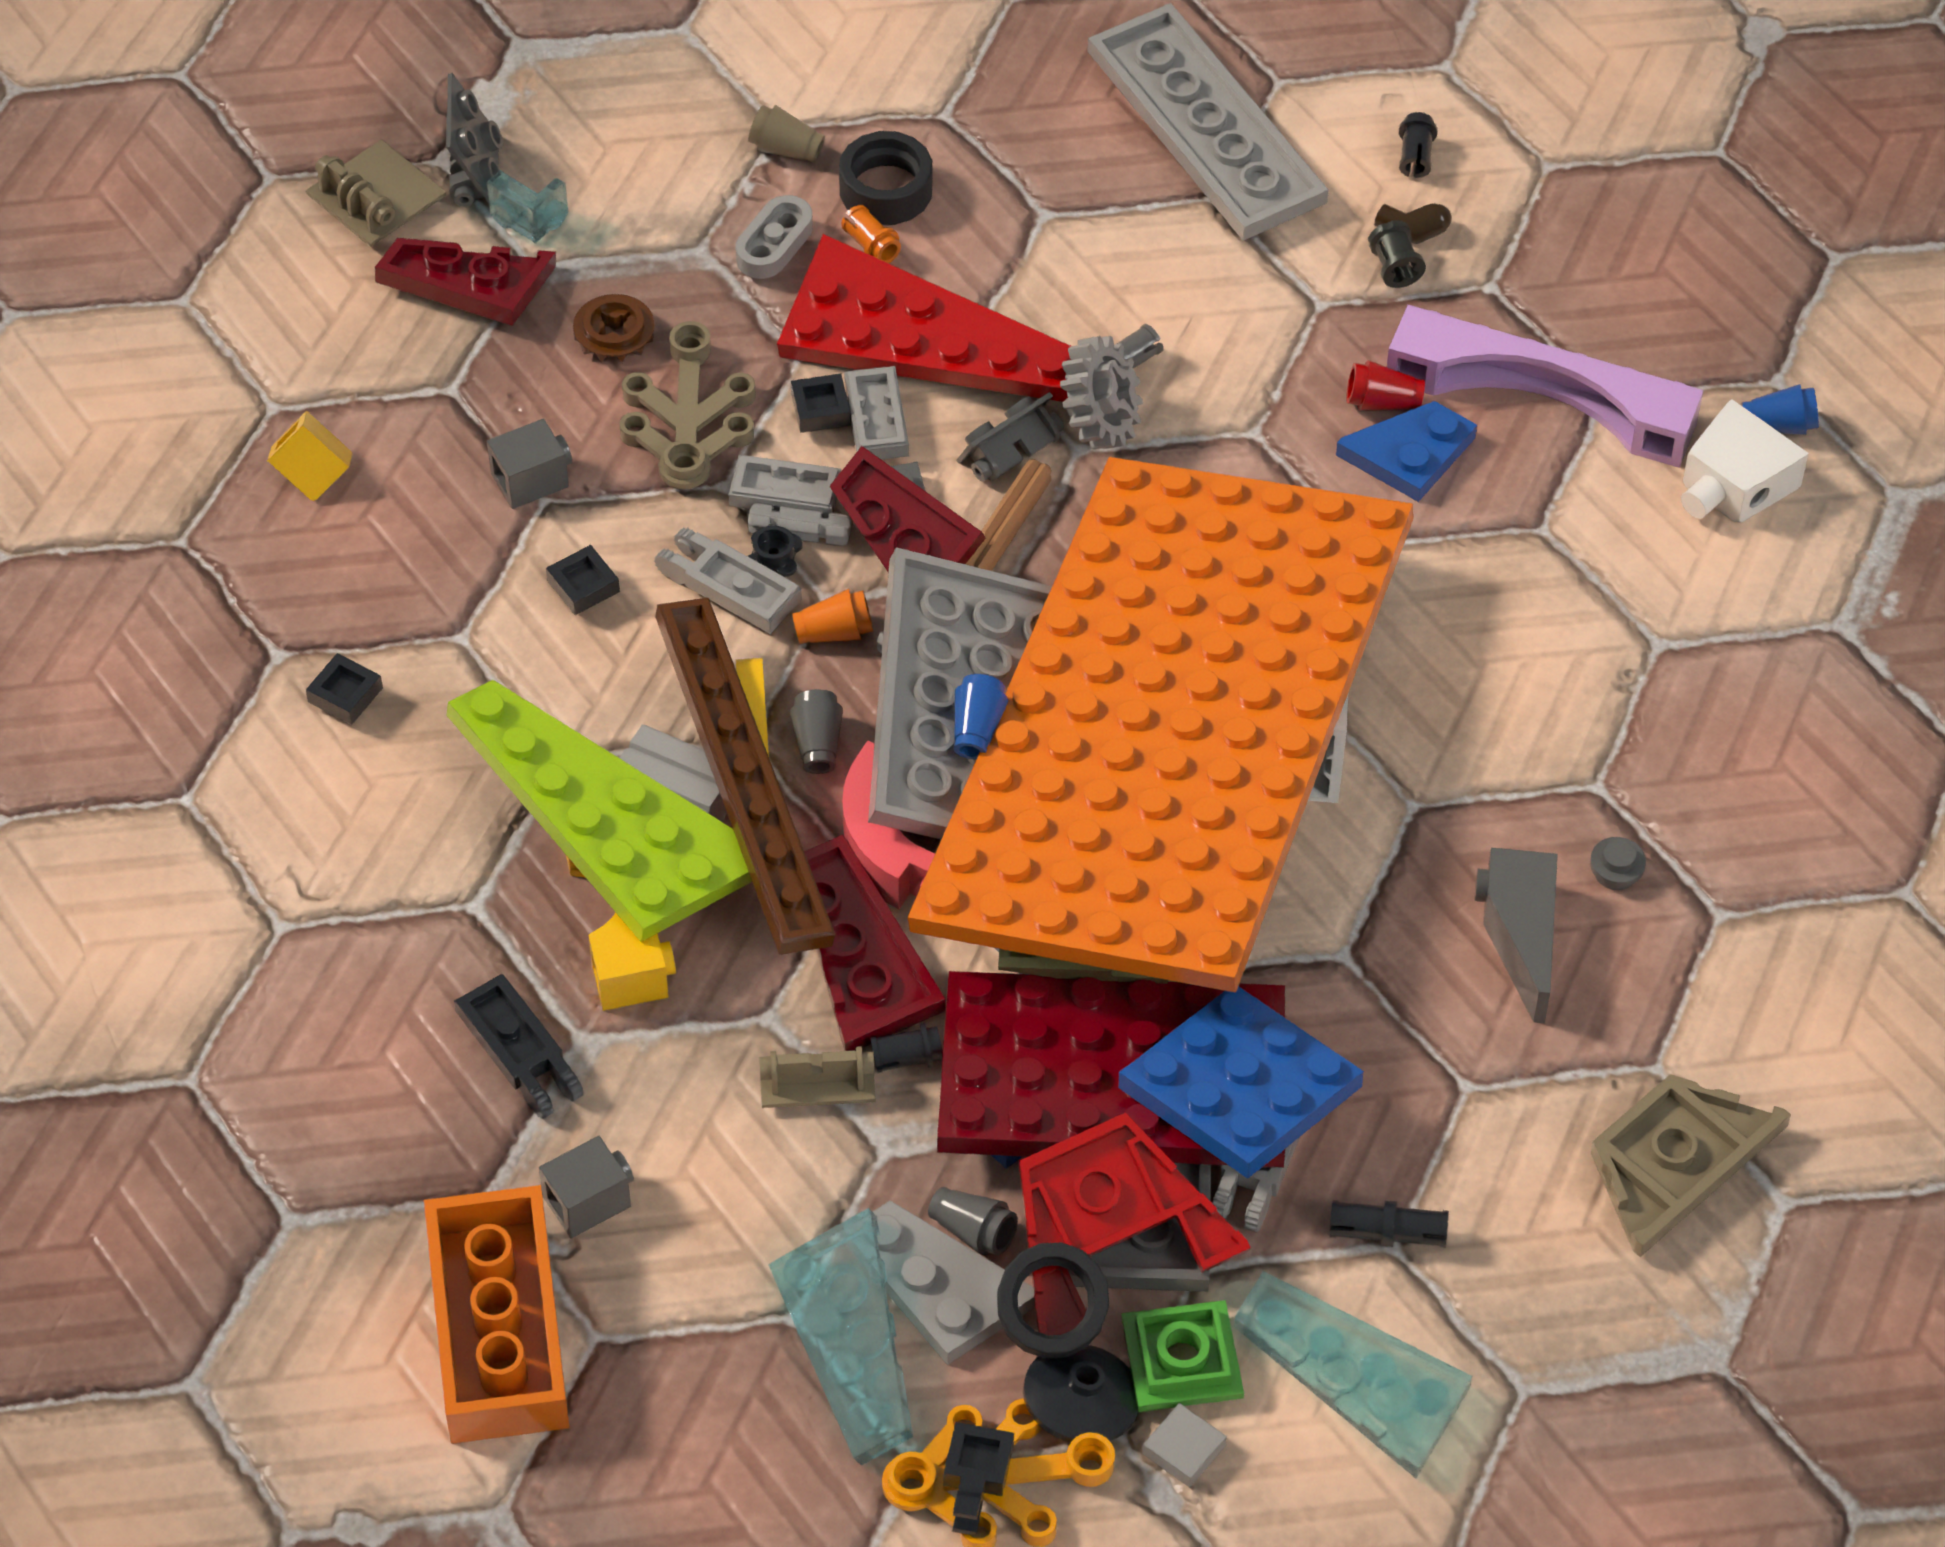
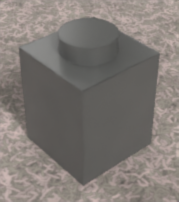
[487,418,572,509]
[539,1135,634,1239]

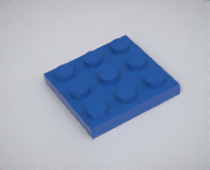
[1118,986,1364,1179]

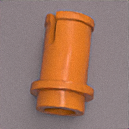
[841,205,901,263]

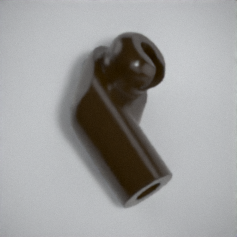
[1374,203,1452,244]

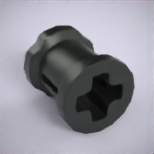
[1368,220,1426,288]

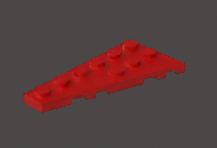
[777,234,1071,402]

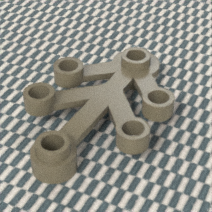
[619,321,756,489]

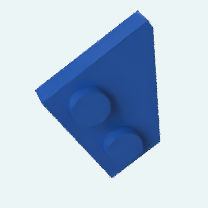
[1336,401,1477,502]

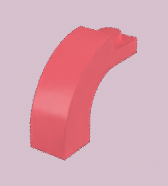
[842,741,935,909]

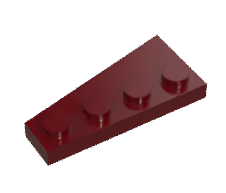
[804,835,946,1051]

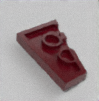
[829,446,986,573]

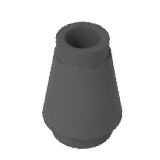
[789,689,843,774]
[928,1187,1018,1255]

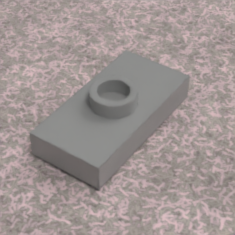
[844,366,909,459]
[729,455,841,518]

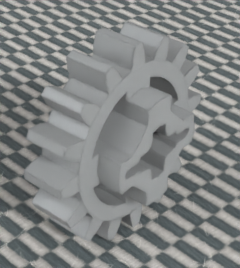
[1060,336,1143,450]

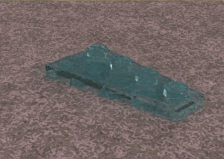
[1234,1271,1473,1479]

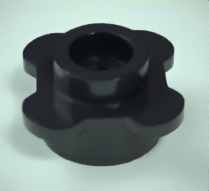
[748,525,802,577]

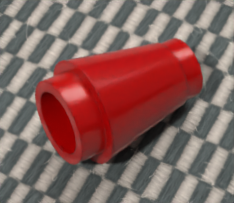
[1346,360,1425,411]

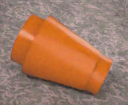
[792,589,874,644]

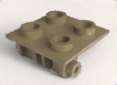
[306,139,447,247]

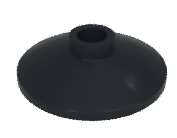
[1023,1345,1138,1443]

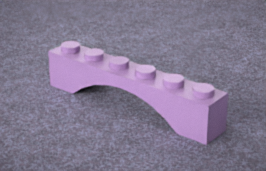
[1387,305,1704,468]

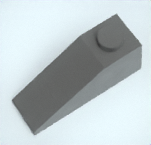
[1474,847,1558,1023]

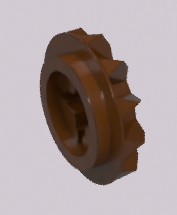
[573,294,654,363]

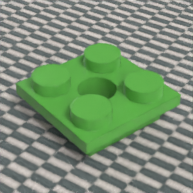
[1121,1300,1244,1412]

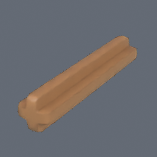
[965,459,1051,571]

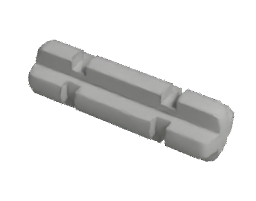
[748,503,851,546]

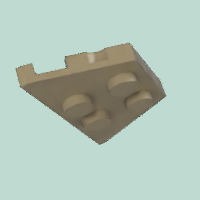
[1591,1074,1791,1257]

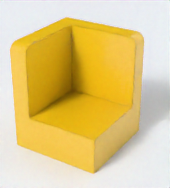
[267,411,352,501]

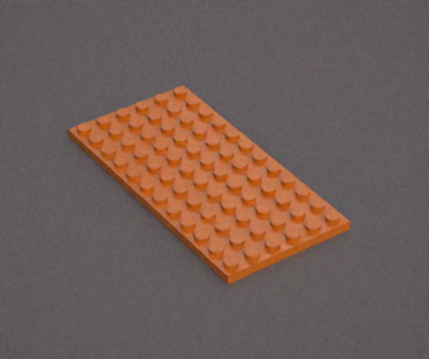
[907,457,1414,993]

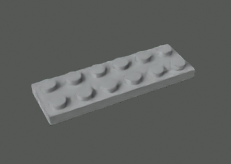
[1088,3,1328,241]

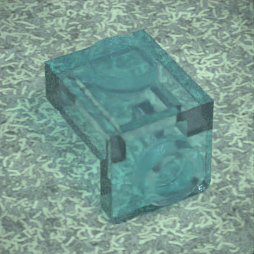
[487,170,568,244]

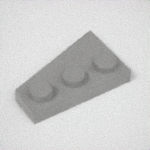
[843,1200,1035,1365]

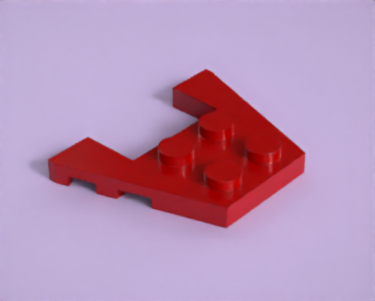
[1019,1112,1251,1335]

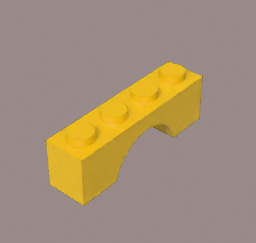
[565,854,676,1011]

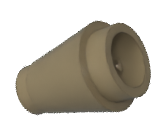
[748,105,825,163]

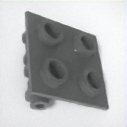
[446,73,503,209]

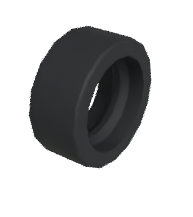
[839,131,933,225]
[997,1242,1109,1359]

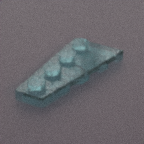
[768,1208,913,1465]

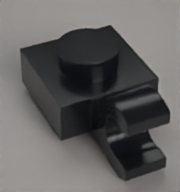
[943,1422,1014,1536]

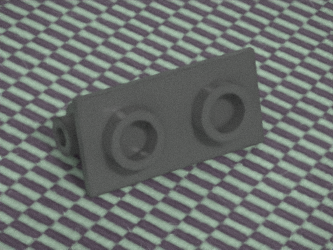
[957,392,1064,482]

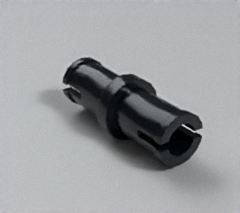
[1330,1200,1449,1248]

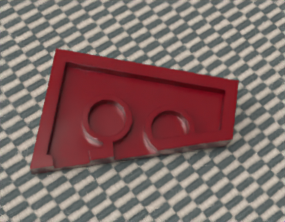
[375,238,556,326]

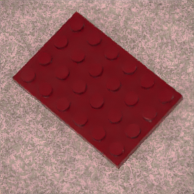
[937,971,1285,1168]

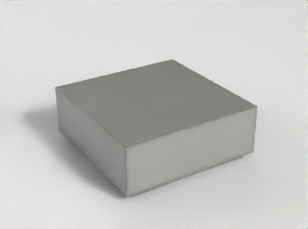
[1142,1403,1227,1488]

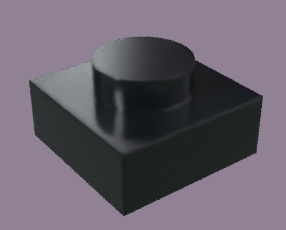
[791,373,851,433]
[546,545,620,615]
[306,653,383,725]

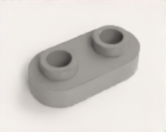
[735,195,813,279]

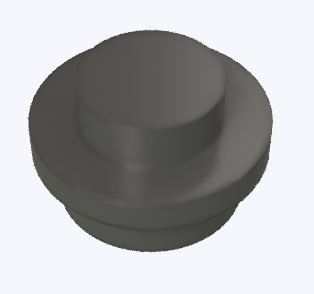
[1590,837,1646,890]

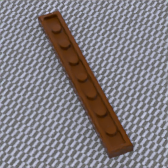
[655,597,835,955]

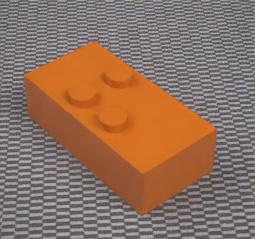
[424,1185,570,1444]

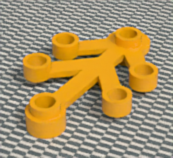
[882,1398,1115,1547]

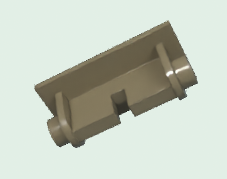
[759,1046,876,1108]

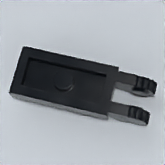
[454,974,584,1119]

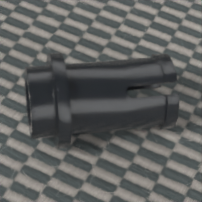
[1398,112,1438,178]
[870,1023,943,1074]

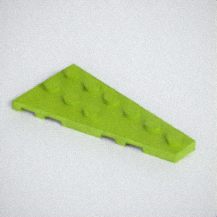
[446,680,752,942]

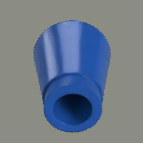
[1741,384,1819,435]
[954,674,1008,760]

